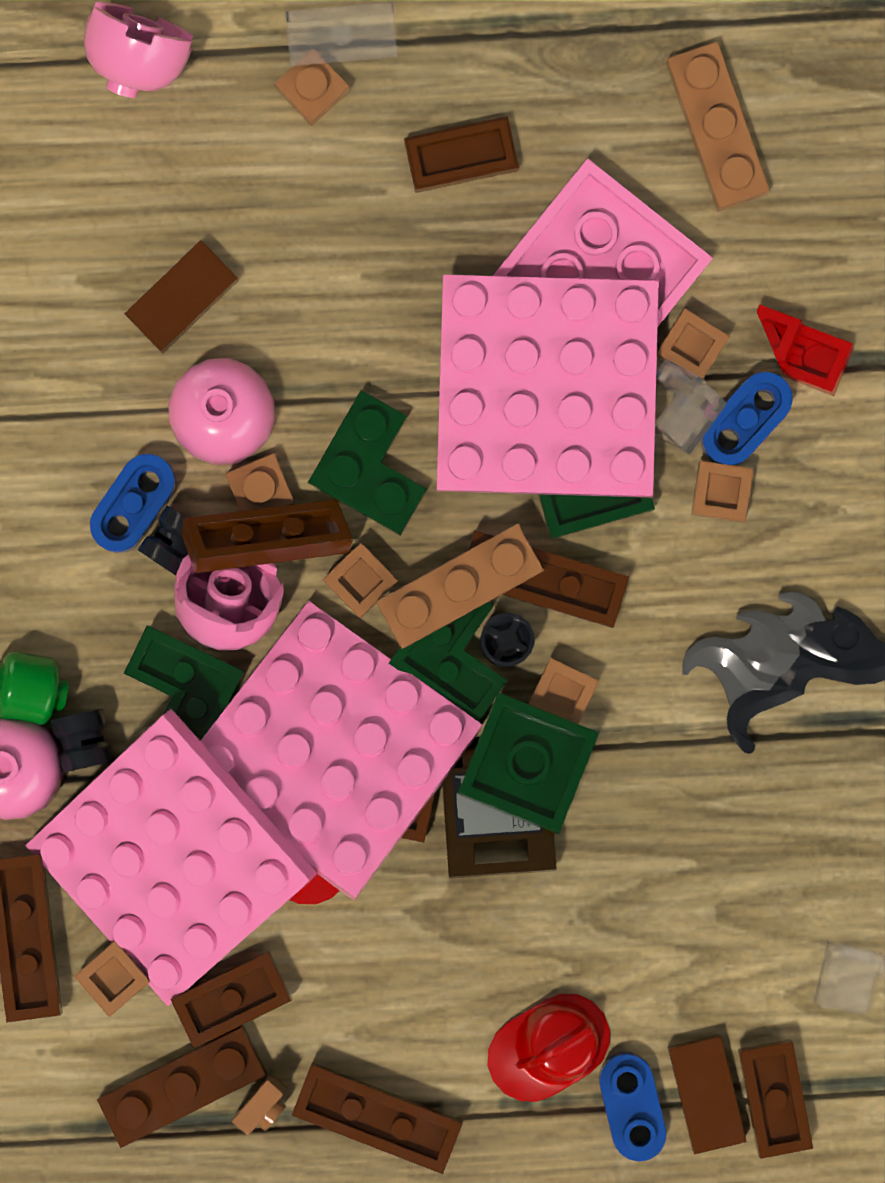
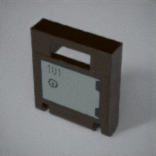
[442,747,557,879]

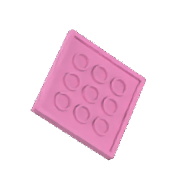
[437,275,659,498]
[200,601,483,901]
[25,709,318,1006]

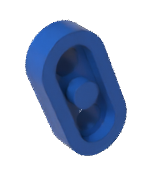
[701,372,792,466]
[90,454,176,553]
[599,1052,666,1161]

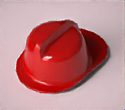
[487,994,610,1102]

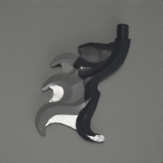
[682,592,885,754]

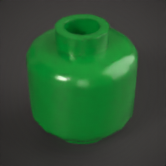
[0,651,69,726]

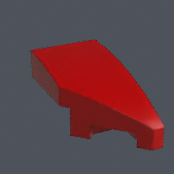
[756,304,854,396]

